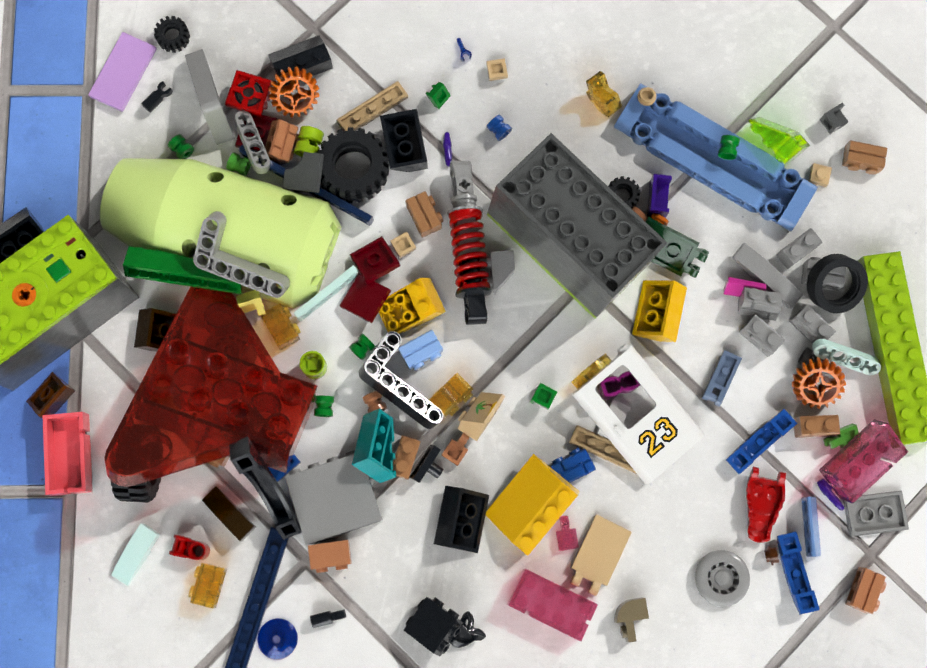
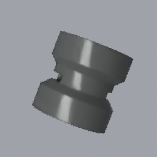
[798,347,823,366]

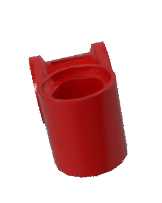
[169,534,210,560]

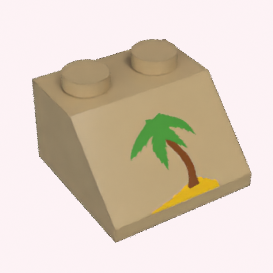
[457,392,506,441]

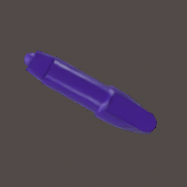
[443,132,452,167]
[817,478,844,510]

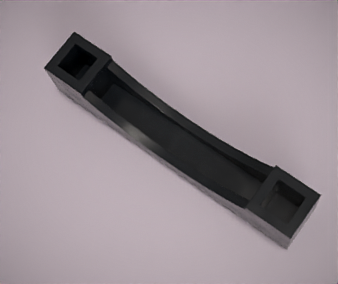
[229,437,302,540]

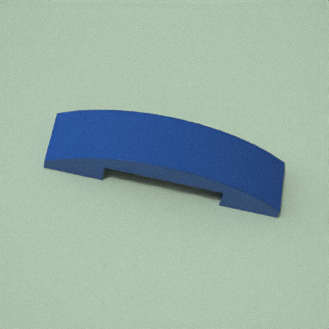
[726,409,797,474]
[777,532,820,615]

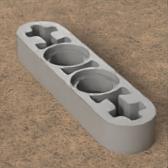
[235,111,270,174]

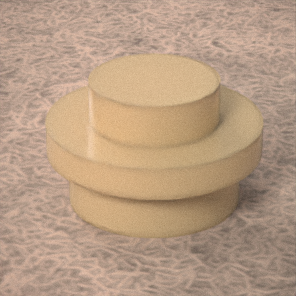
[637,87,656,106]

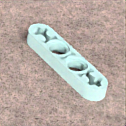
[812,339,881,375]

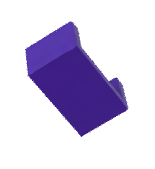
[647,174,672,218]

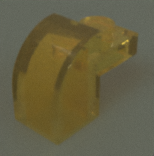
[586,71,622,117]
[572,353,613,389]

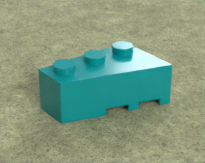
[352,409,396,483]

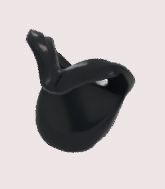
[450,611,486,648]

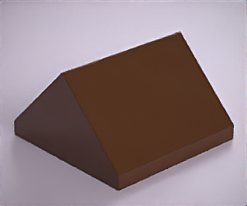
[26,372,75,418]

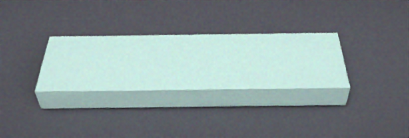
[294,265,359,321]

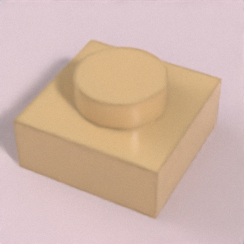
[486,58,508,81]
[808,163,832,187]
[390,232,416,258]

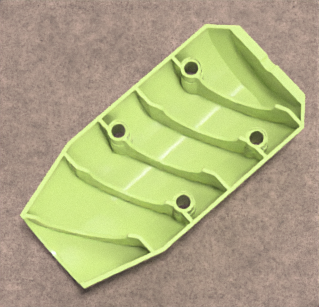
[100,158,342,308]

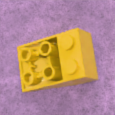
[379,278,446,334]

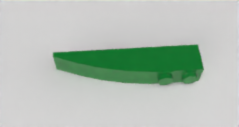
[123,246,242,294]

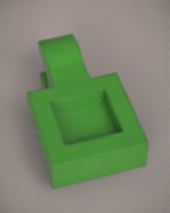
[823,423,861,449]

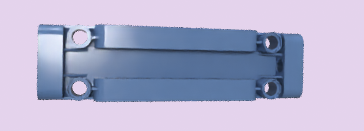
[614,83,818,232]

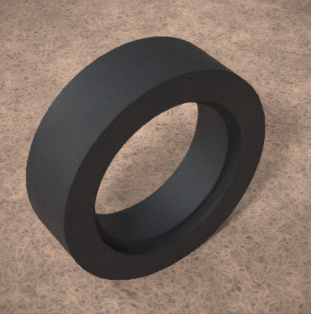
[807,254,868,313]

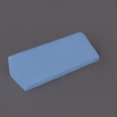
[801,497,821,557]

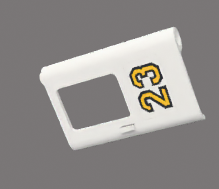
[572,344,704,484]

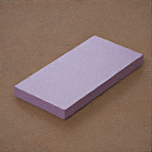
[88,32,157,112]

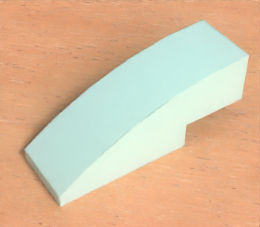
[111,523,161,586]

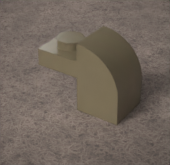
[614,598,649,642]

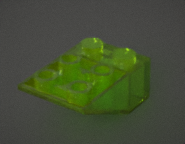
[748,117,810,164]

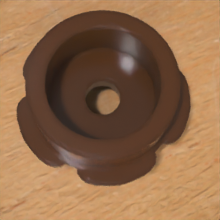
[764,546,779,566]

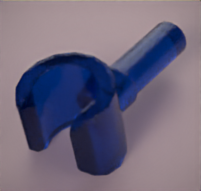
[457,38,472,62]

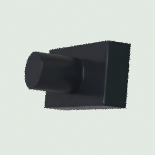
[410,444,444,483]

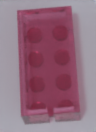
[819,419,908,504]
[507,569,598,641]

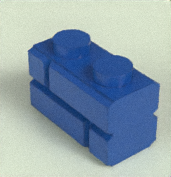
[550,448,596,483]

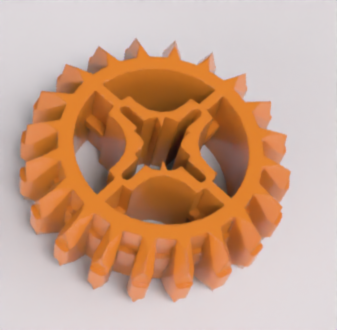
[269,67,319,118]
[791,357,846,409]

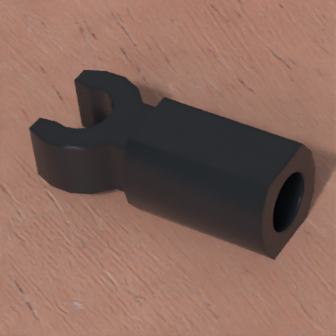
[141,81,173,113]
[310,609,346,628]

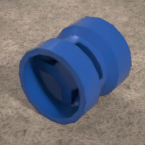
[486,114,512,141]

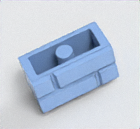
[398,330,443,371]

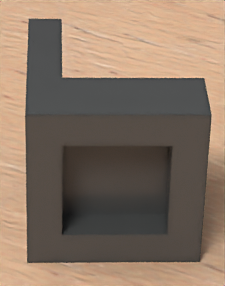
[820,102,848,134]

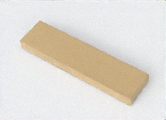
[336,81,408,131]
[569,425,638,475]

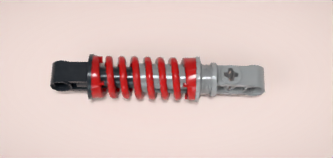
[447,161,492,325]

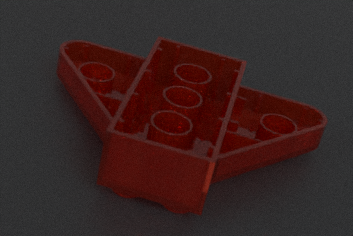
[104,287,317,487]

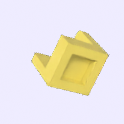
[236,290,266,316]

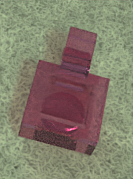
[556,515,579,551]

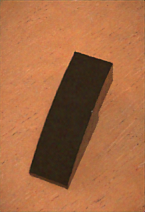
[202,486,256,541]

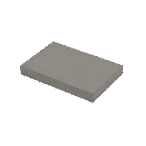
[843,491,909,537]

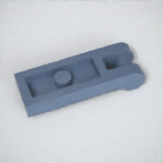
[702,350,742,407]

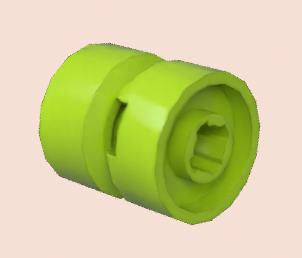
[294,126,324,157]
[299,351,327,380]

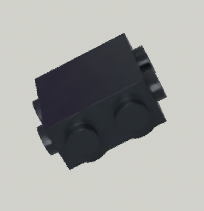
[404,597,463,656]

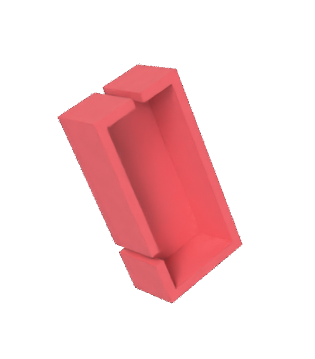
[43,412,93,496]

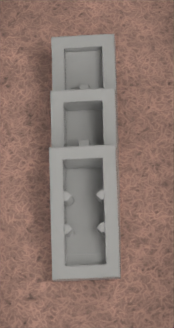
[732,243,803,309]

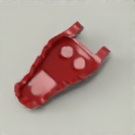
[746,467,786,543]

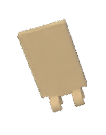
[570,514,632,596]

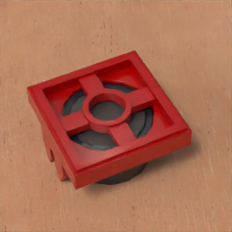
[225,70,272,116]

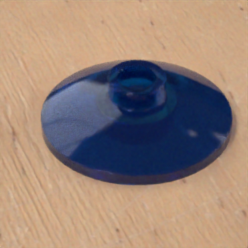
[258,618,298,659]

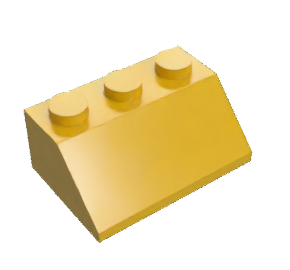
[632,280,687,342]

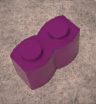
[597,371,640,400]

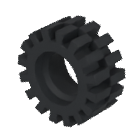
[154,16,190,53]
[608,176,640,209]

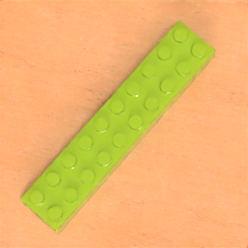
[857,251,927,447]

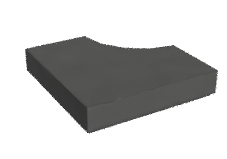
[283,152,324,193]

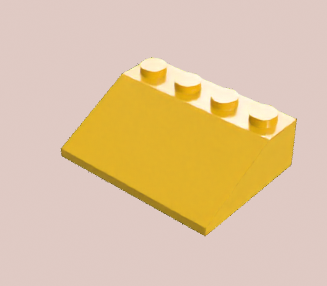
[486,454,580,556]

